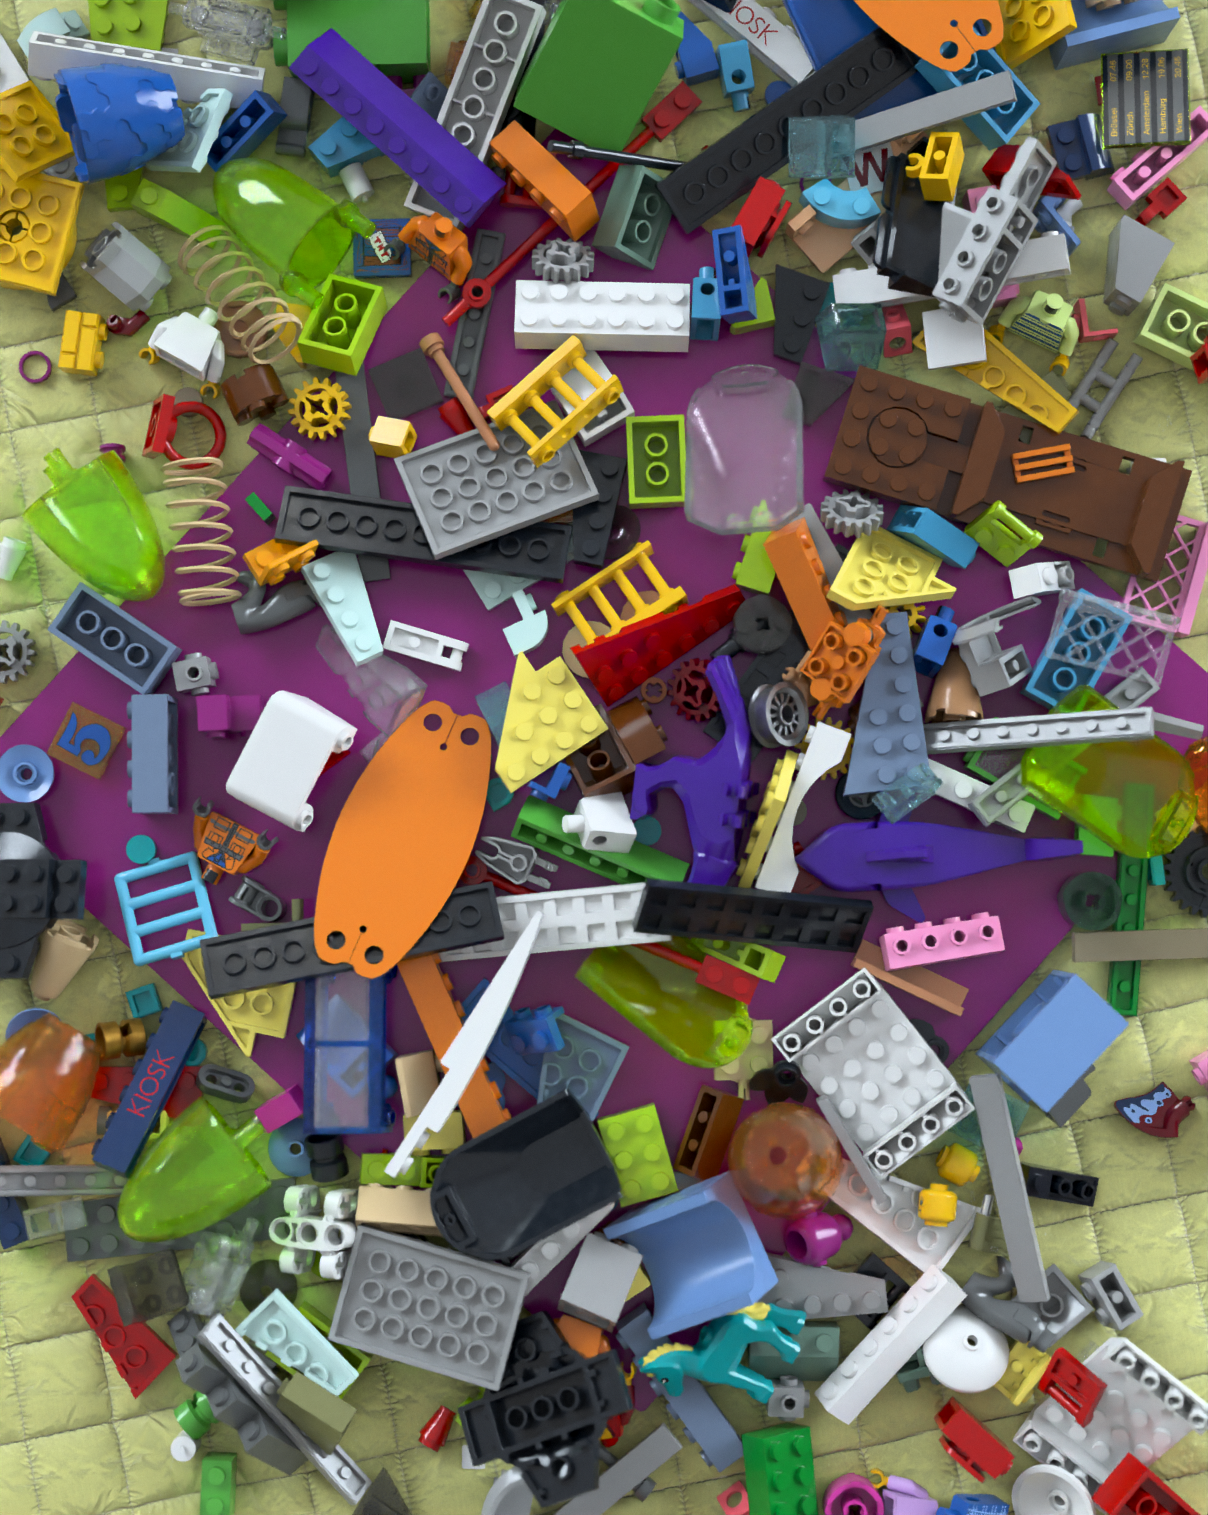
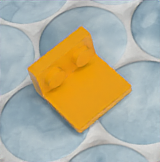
[243,539,319,587]

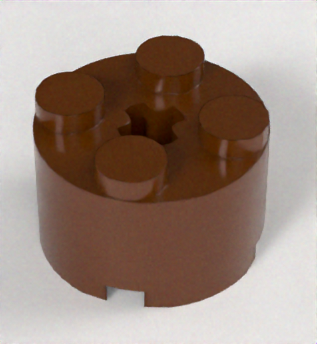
[220,364,289,426]

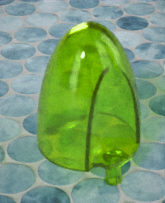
[212,157,376,310]
[21,447,165,602]
[117,1095,273,1243]

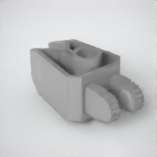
[475,836,559,889]

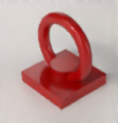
[142,394,226,470]

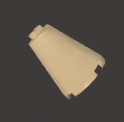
[30,920,99,1001]

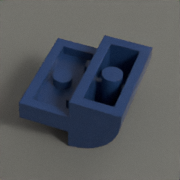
[1046,113,1115,181]

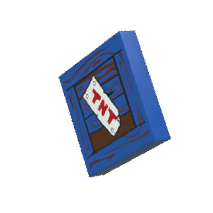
[352,218,412,279]

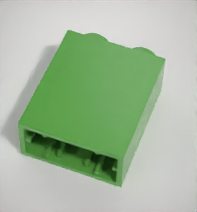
[273,0,431,83]
[513,0,684,151]

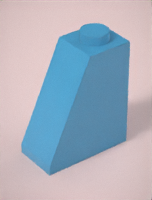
[886,505,980,569]

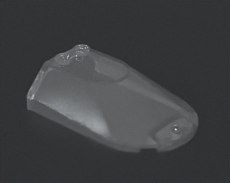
[684,364,805,535]

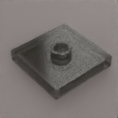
[368,348,444,420]

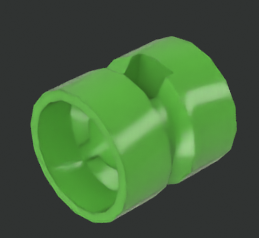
[174,1391,220,1440]

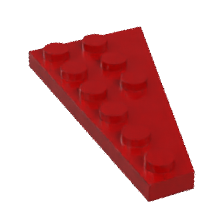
[570,584,750,707]

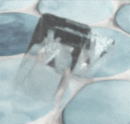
[22,1196,89,1241]

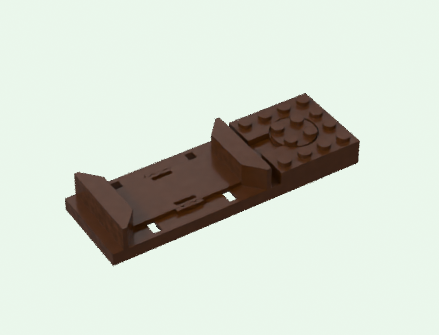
[823,365,1192,583]

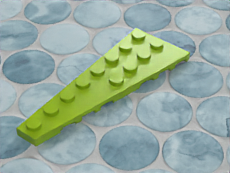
[88,0,169,212]

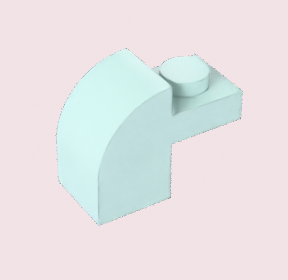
[17,8,90,58]
[503,589,548,658]

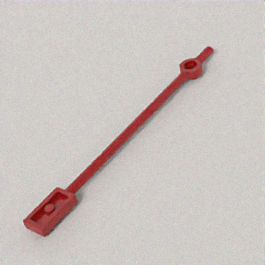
[442,81,702,327]
[460,856,760,1005]

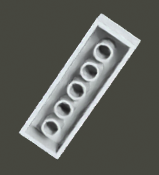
[514,280,690,352]

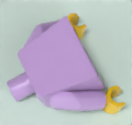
[870,1468,938,1515]

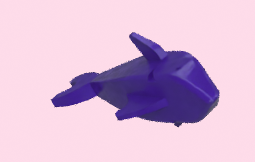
[795,788,1084,923]

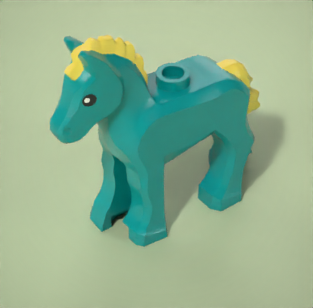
[638,1302,807,1404]

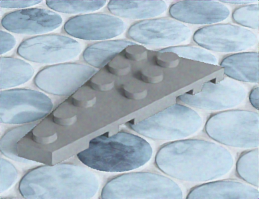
[711,1252,888,1321]

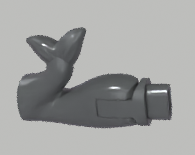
[231,571,321,634]
[961,1256,1056,1354]

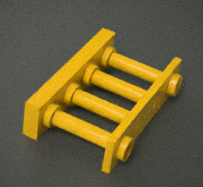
[487,335,624,468]
[551,540,689,645]

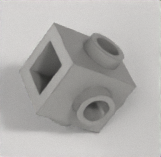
[172,653,219,696]
[766,1375,810,1421]

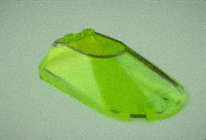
[1021,685,1198,858]
[574,936,753,1068]

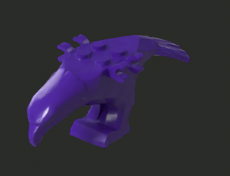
[630,655,760,886]

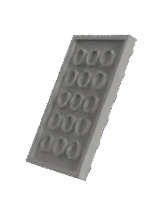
[394,399,599,560]
[327,1223,531,1391]

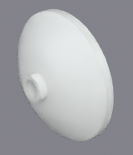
[922,1305,1009,1393]
[1012,1464,1096,1515]

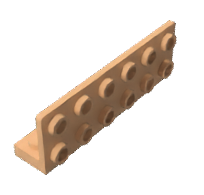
[785,131,929,274]

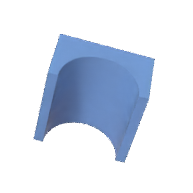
[1048,0,1180,70]
[975,970,1129,1113]
[603,1171,778,1340]

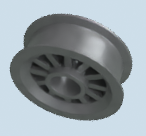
[748,682,809,748]

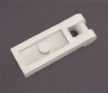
[383,620,469,672]

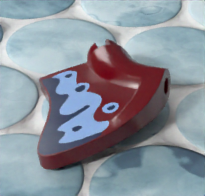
[1114,1082,1196,1138]

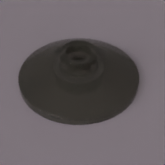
[605,505,641,560]
[239,1259,298,1313]

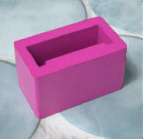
[254,1084,311,1133]

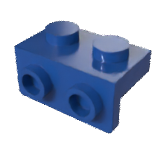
[527,762,573,802]
[504,1004,565,1055]

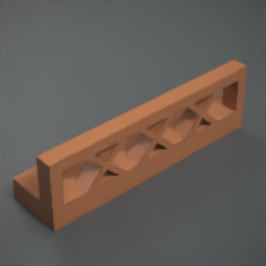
[850,939,969,1016]

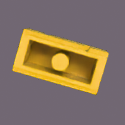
[58,310,108,377]

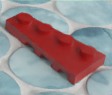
[85,1065,204,1125]

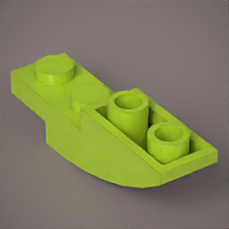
[359,1152,447,1188]

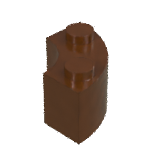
[606,696,668,765]

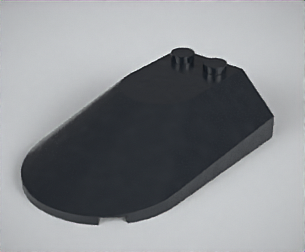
[430,1088,625,1260]

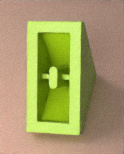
[730,277,776,335]

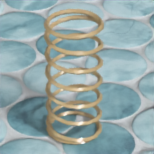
[177,225,303,364]
[160,457,242,606]

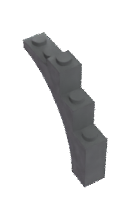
[167,1304,309,1475]

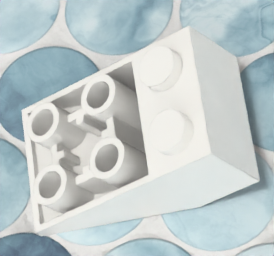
[550,350,635,447]

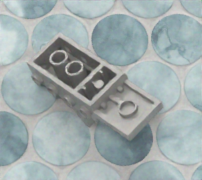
[932,136,1057,326]

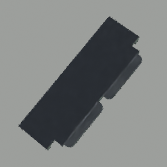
[873,137,957,297]

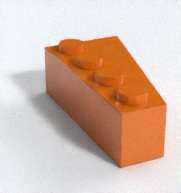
[489,120,600,242]
[763,517,848,650]

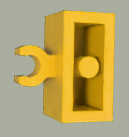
[905,132,965,201]

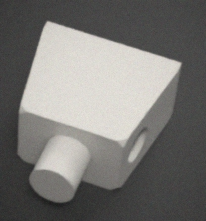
[562,792,637,853]

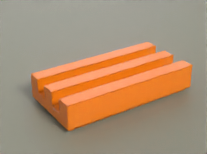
[1011,443,1075,484]

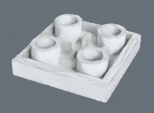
[922,303,987,371]

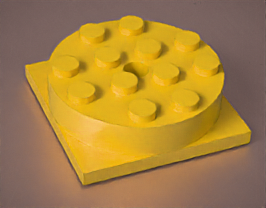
[0,165,85,296]

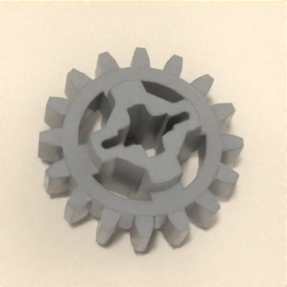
[532,238,594,284]
[820,490,884,538]
[0,620,37,684]

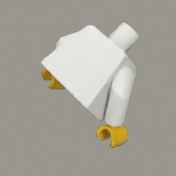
[139,307,225,399]

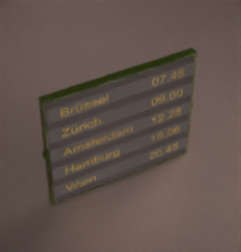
[1101,48,1191,149]

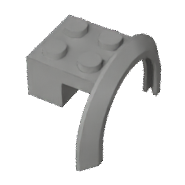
[952,595,1042,697]
[481,1466,533,1515]

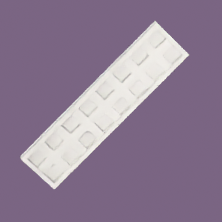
[439,882,672,962]

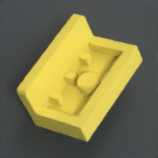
[994,1340,1051,1406]

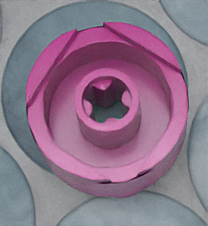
[822,1473,884,1515]

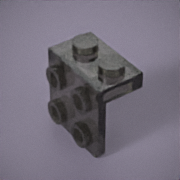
[107,1248,189,1327]

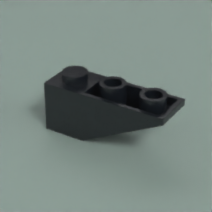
[1020,1161,1099,1207]

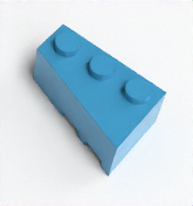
[308,117,385,178]

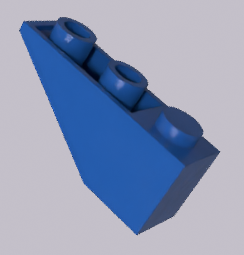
[674,11,719,87]

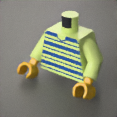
[988,290,1079,376]

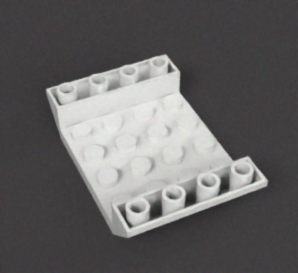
[771,967,975,1180]
[1012,1337,1208,1515]

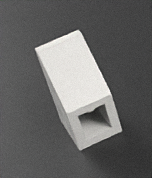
[1008,561,1075,599]

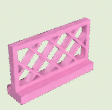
[1120,515,1208,638]

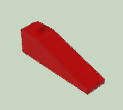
[982,144,1082,200]

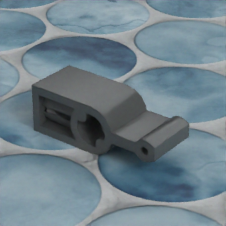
[275,76,315,158]

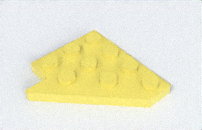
[826,527,957,611]
[495,651,609,793]
[736,750,798,888]
[182,929,297,1057]

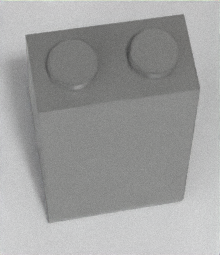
[1103,214,1175,317]
[557,1232,643,1333]

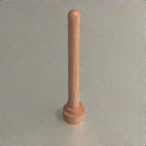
[419,332,500,451]

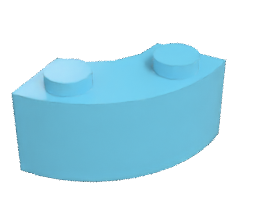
[799,177,881,229]

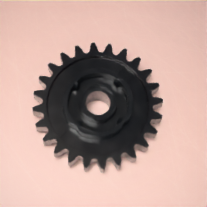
[1162,825,1208,918]

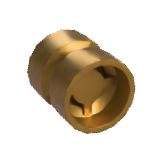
[95,1018,146,1060]

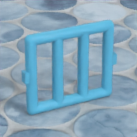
[114,851,218,966]

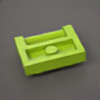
[964,500,1043,567]

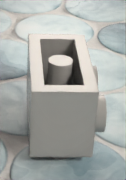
[1078,1260,1144,1331]

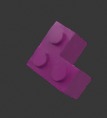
[196,694,264,740]

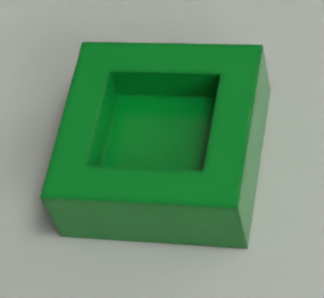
[245,492,276,525]

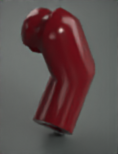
[106,310,151,336]

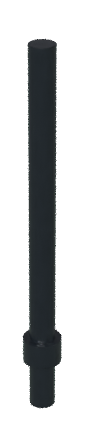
[548,140,686,171]

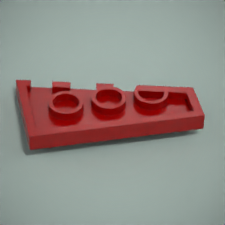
[71,1274,178,1400]

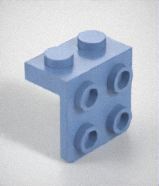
[1032,196,1081,256]

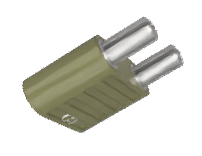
[968,1194,1009,1256]

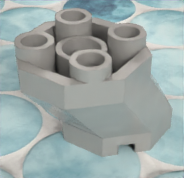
[79,221,172,312]

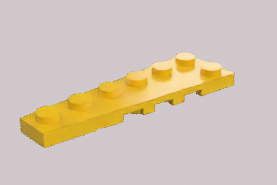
[912,308,1079,434]

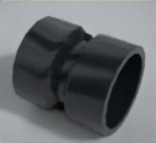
[304,1129,349,1183]

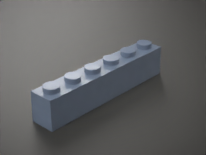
[615,1303,744,1473]

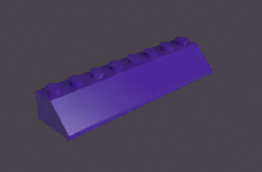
[289,28,507,229]

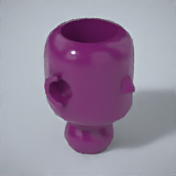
[784,1210,853,1267]

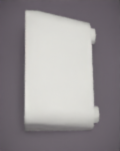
[226,691,358,832]

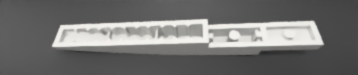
[384,911,544,1177]

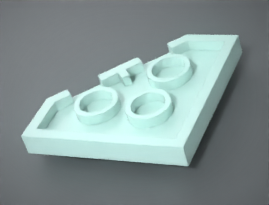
[144,88,233,173]

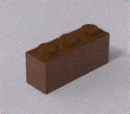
[673,1084,744,1180]

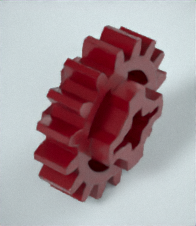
[667,658,722,722]

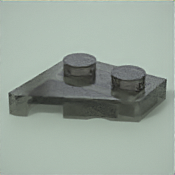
[783,362,854,427]
[351,1467,412,1515]

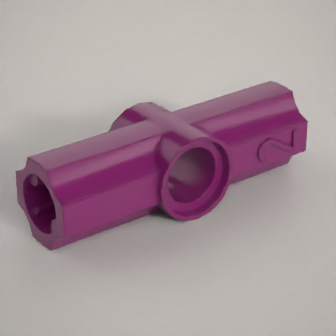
[247,423,333,490]

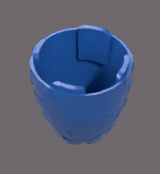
[53,64,185,184]

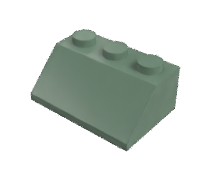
[592,165,672,270]
[748,1321,839,1381]

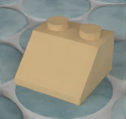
[395,1049,443,1118]

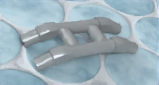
[1068,337,1143,440]

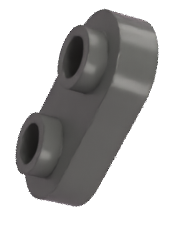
[196,1064,255,1104]

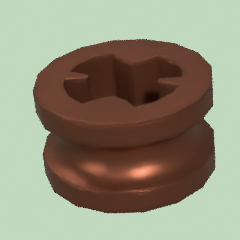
[641,677,667,704]

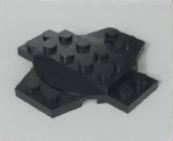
[0,802,87,979]
[457,1311,634,1508]

